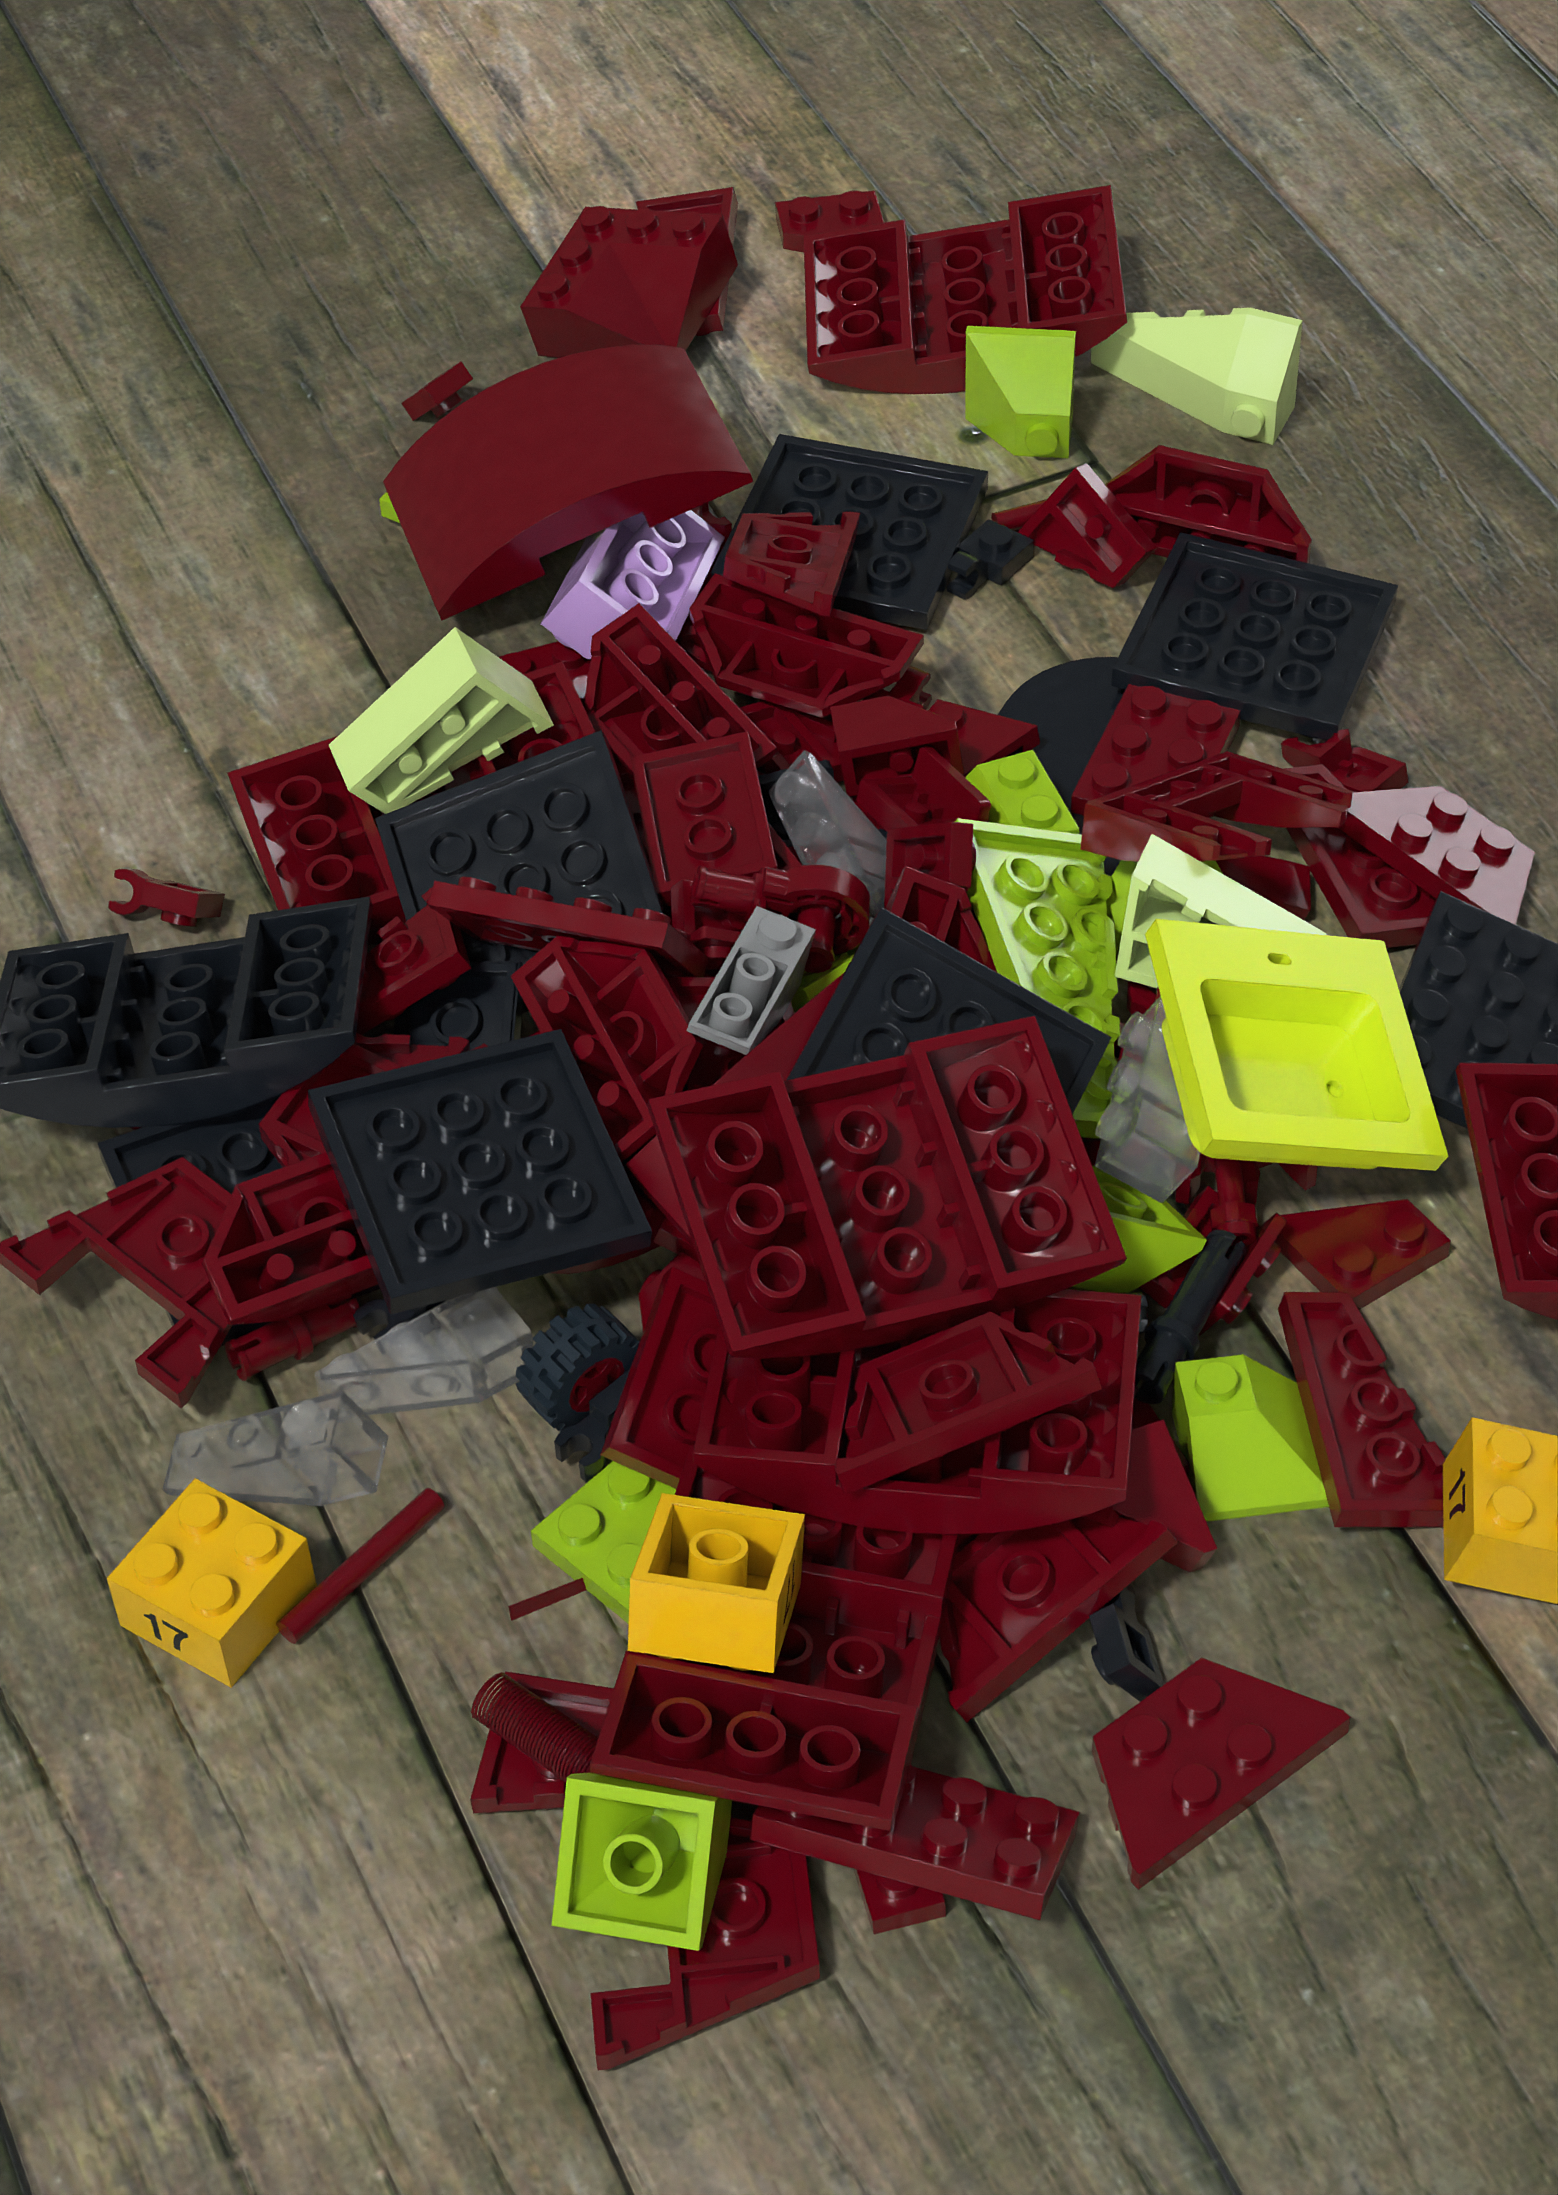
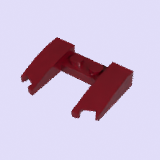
[1080,751,1353,862]

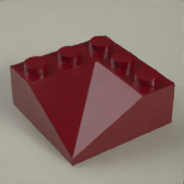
[520,206,738,358]

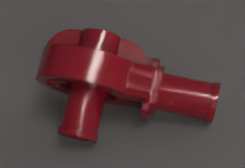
[690,865,870,973]

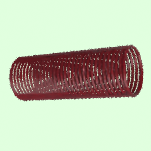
[471,1672,598,1782]

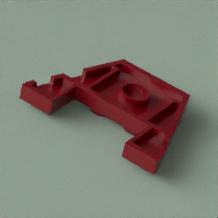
[0,1157,232,1408]
[590,1817,820,2071]

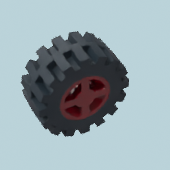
[515,1304,640,1432]

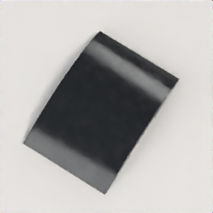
[0,896,373,1128]

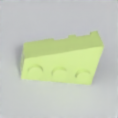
[329,627,554,814]
[1115,834,1327,988]

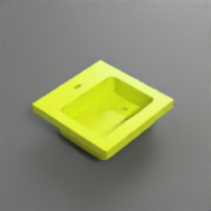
[1145,919,1449,1171]

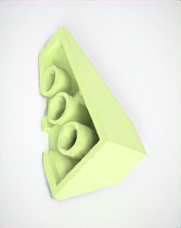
[1091,308,1302,445]

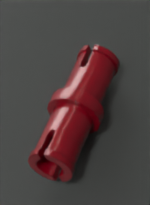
[225,1294,360,1381]

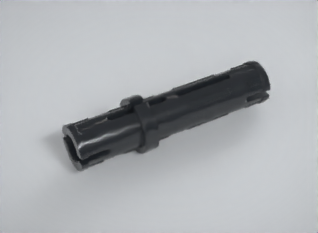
[1135,1229,1247,1404]

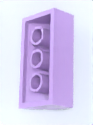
[541,510,725,659]

